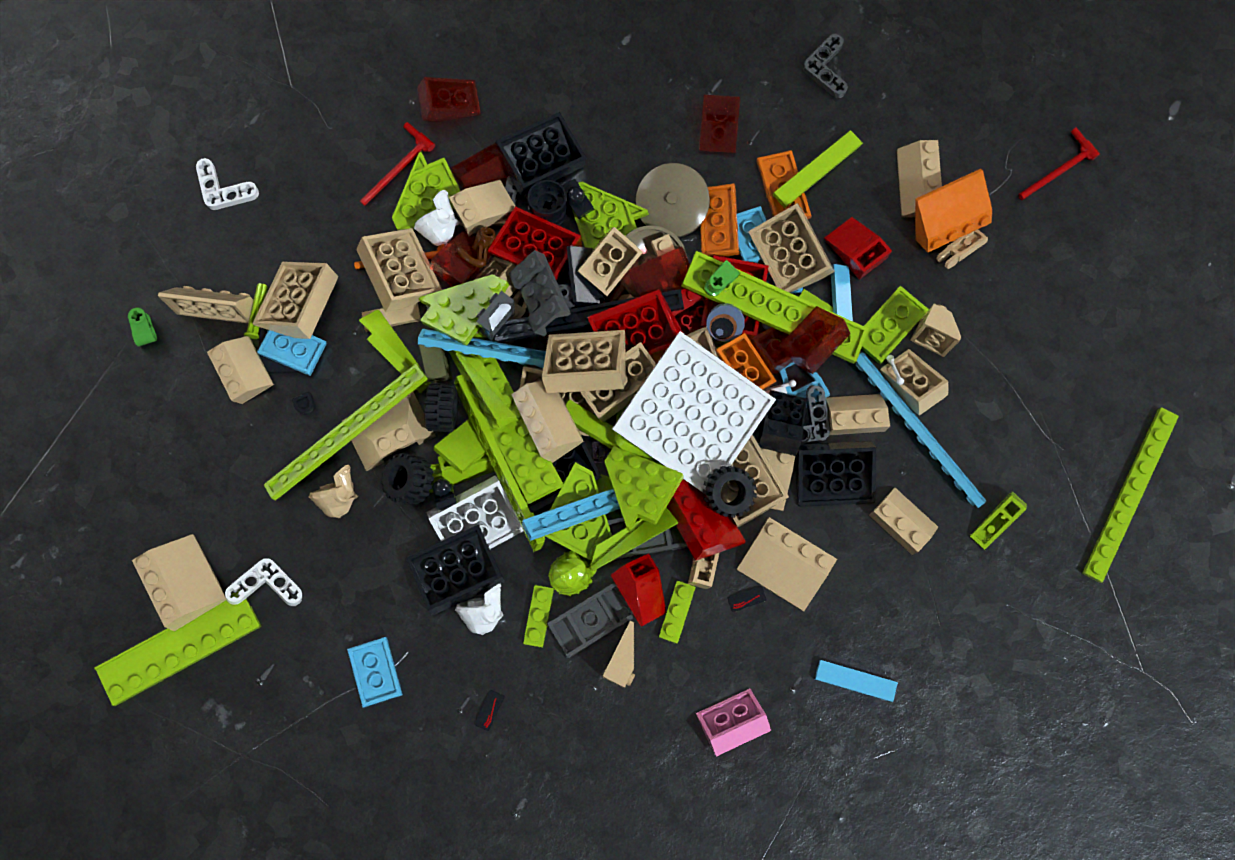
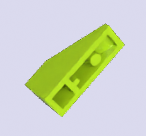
[970,491,1027,550]

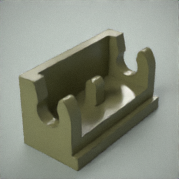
[419,345,452,383]

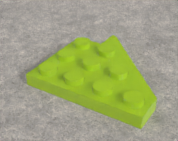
[392,152,461,231]
[572,182,649,249]
[419,274,509,346]
[605,446,684,531]
[545,462,612,560]

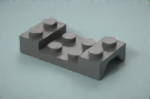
[509,250,571,336]
[476,291,515,342]
[608,518,688,561]
[547,582,635,659]

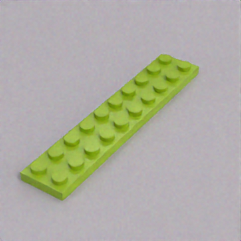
[681,251,869,364]
[449,332,564,504]

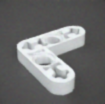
[196,158,259,210]
[225,559,302,606]

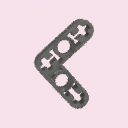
[803,34,848,98]
[801,385,830,444]

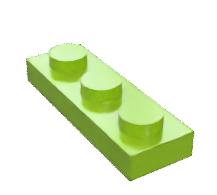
[658,581,696,644]
[523,585,554,648]

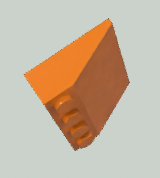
[915,169,992,253]

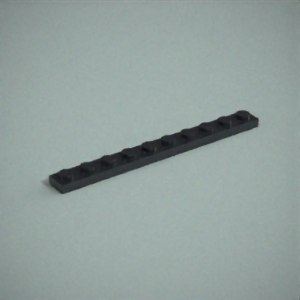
[494,289,684,343]

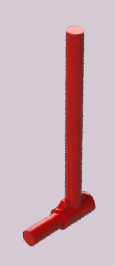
[359,122,435,206]
[1018,127,1100,200]

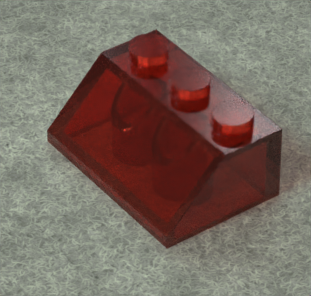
[450,143,509,190]
[779,306,851,374]

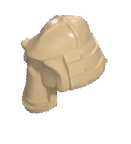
[309,464,358,518]

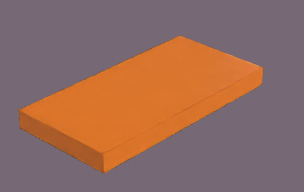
[756,150,812,219]
[700,183,739,258]

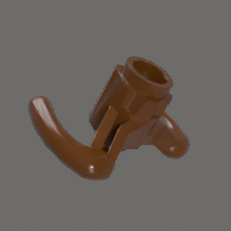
[457,227,496,268]

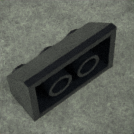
[567,246,605,308]

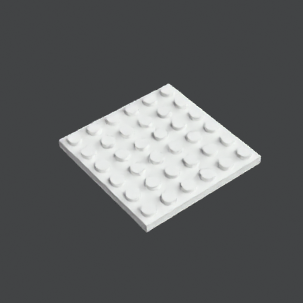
[612,331,776,492]

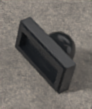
[562,178,595,219]
[432,478,457,509]

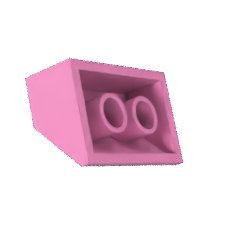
[696,689,771,756]

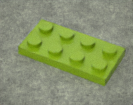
[861,286,929,364]

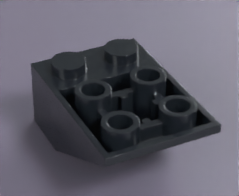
[758,390,807,456]

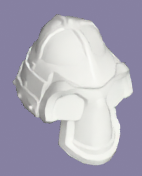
[414,190,460,246]
[455,583,503,635]

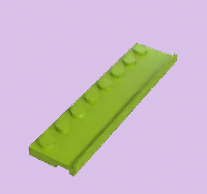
[94,589,261,706]

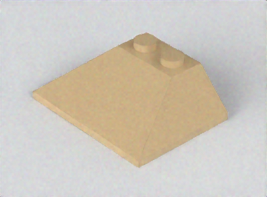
[342,392,436,471]

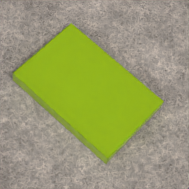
[434,419,486,474]

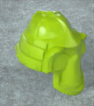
[548,550,597,596]

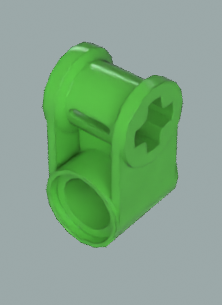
[704,260,740,296]
[128,308,157,347]

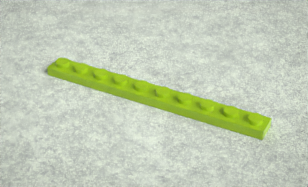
[264,364,428,501]
[454,374,545,552]
[1082,407,1179,583]

